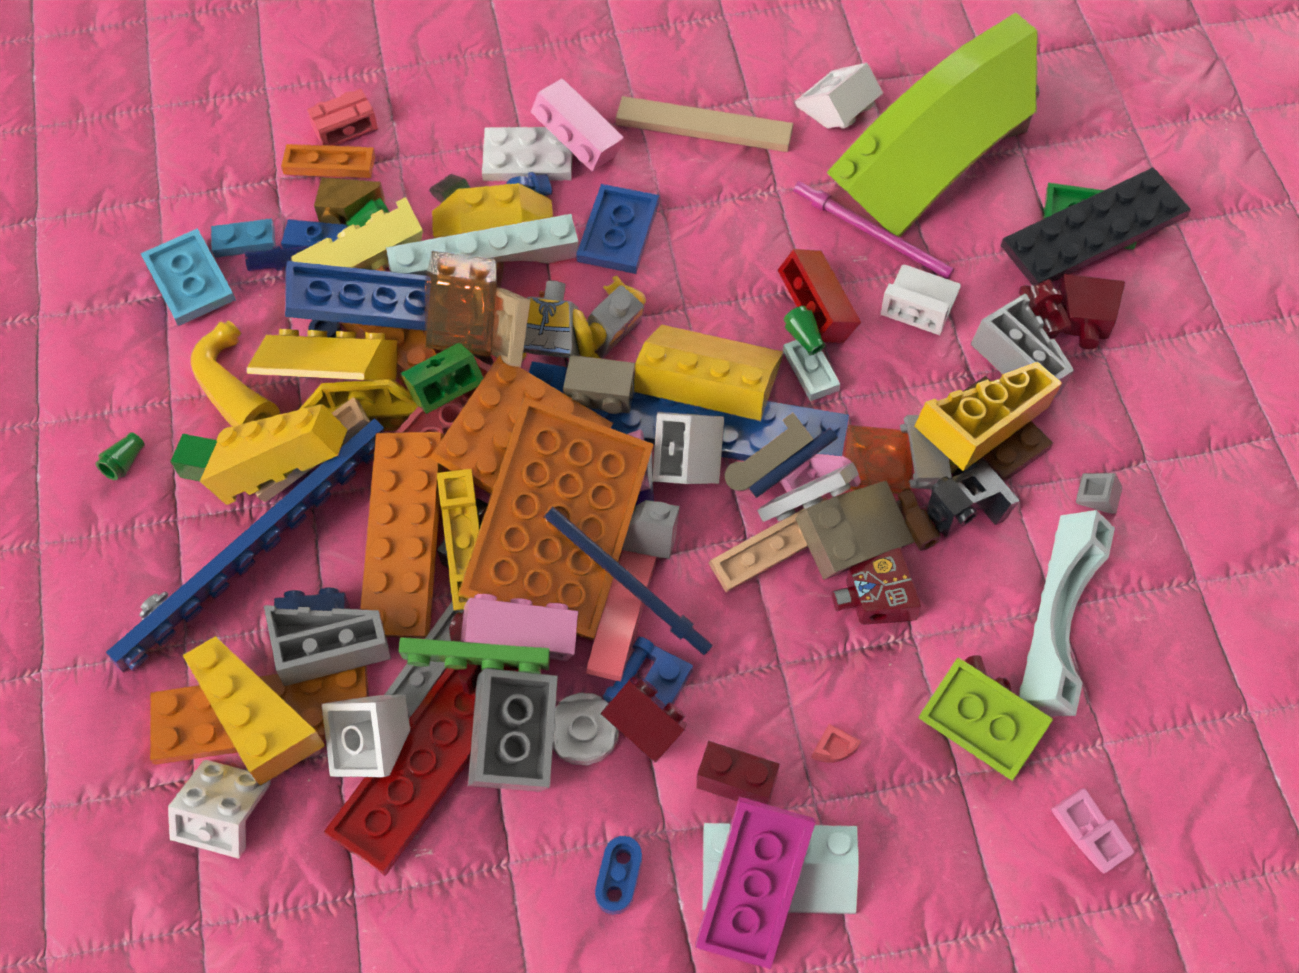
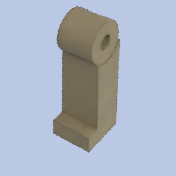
[725,412,813,491]

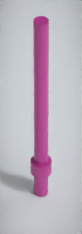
[793,181,954,279]

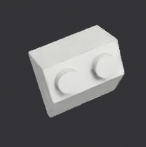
[794,63,883,129]

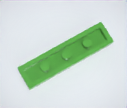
[399,637,550,674]

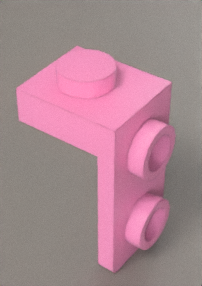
[780,454,861,492]

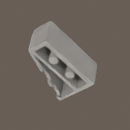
[971,293,1074,398]
[264,605,391,686]

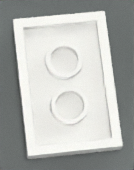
[482,127,572,181]

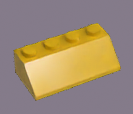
[247,329,397,380]

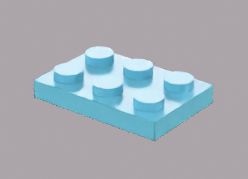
[140,228,236,326]

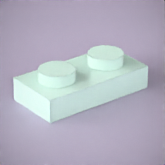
[783,340,840,401]

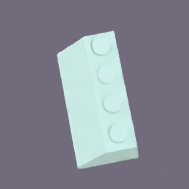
[703,823,859,914]

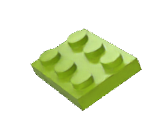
[918,657,1053,781]

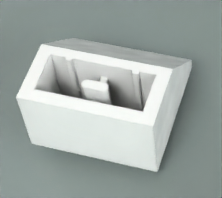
[652,412,724,484]

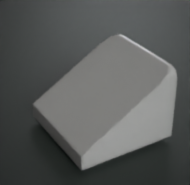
[1076,473,1122,514]

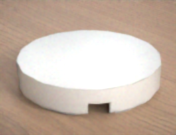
[552,693,619,765]

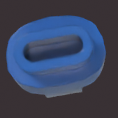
[507,172,552,196]

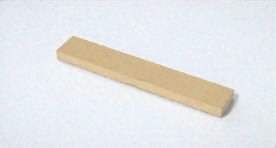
[616,96,793,152]

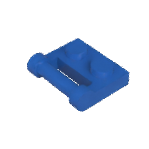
[602,637,693,705]

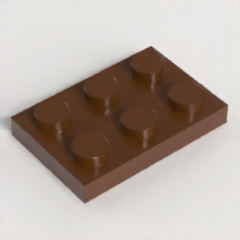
[962,376,1053,482]

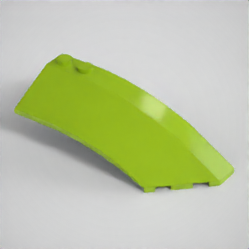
[826,12,1038,238]

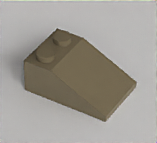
[795,481,915,580]

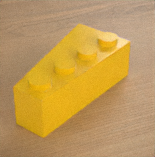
[914,362,1062,471]
[200,404,348,505]
[183,636,325,786]

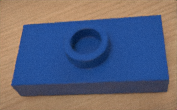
[281,219,348,252]

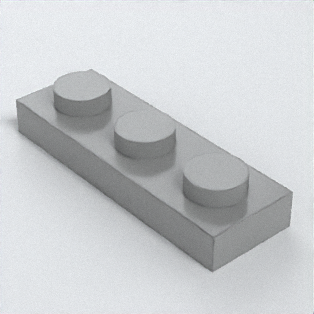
[757,462,859,522]

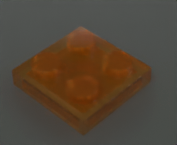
[845,425,912,494]

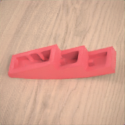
[586,550,657,682]

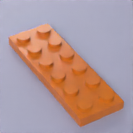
[360,432,444,638]
[150,665,369,765]

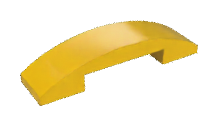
[437,469,479,611]

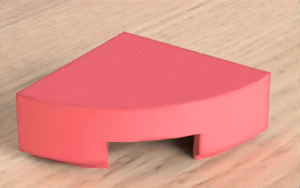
[811,724,861,763]

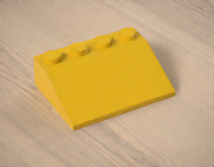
[634,324,784,421]

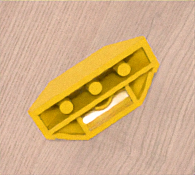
[432,183,553,239]
[299,379,418,431]

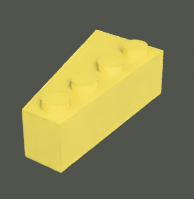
[291,197,423,270]

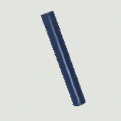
[748,428,838,498]

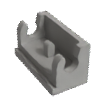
[900,415,952,489]

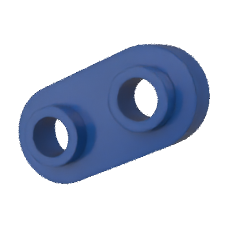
[595,836,642,915]

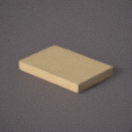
[485,288,530,367]

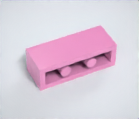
[531,78,624,172]
[460,594,578,661]

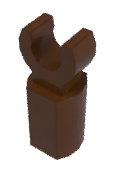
[896,489,941,551]

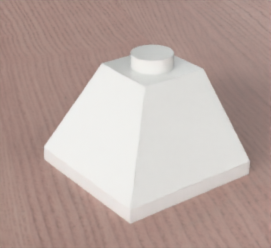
[322,694,410,777]

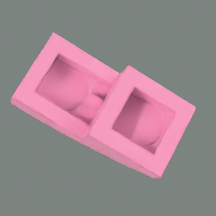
[1051,788,1135,873]

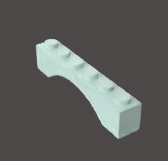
[386,214,578,277]
[1019,510,1115,717]

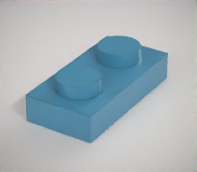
[211,218,276,258]

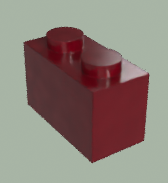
[600,676,687,763]
[696,740,780,805]

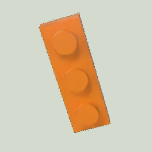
[281,144,376,178]

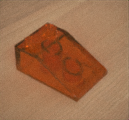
[425,251,496,356]

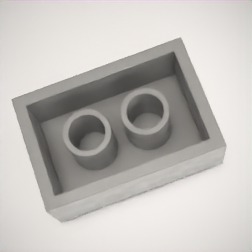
[468,668,558,792]

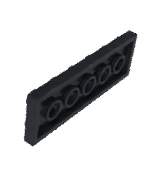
[1001,167,1191,286]

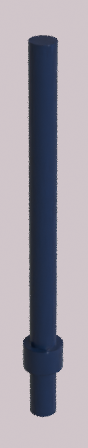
[544,507,713,655]

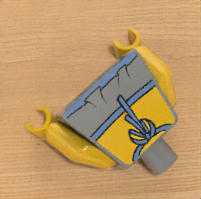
[587,276,646,359]
[522,281,601,361]

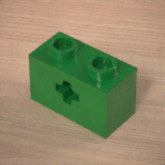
[401,343,484,414]

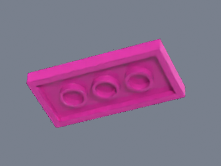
[696,797,815,969]

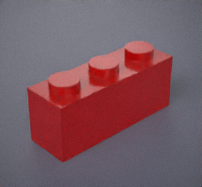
[777,249,862,343]

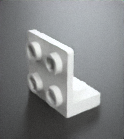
[880,265,961,335]
[168,760,271,859]

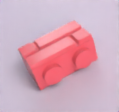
[307,89,378,146]

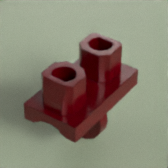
[1019,280,1072,339]

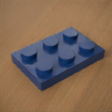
[576,184,659,274]

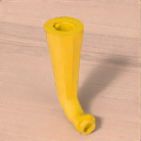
[190,320,280,427]

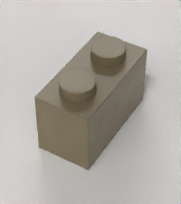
[563,355,635,414]

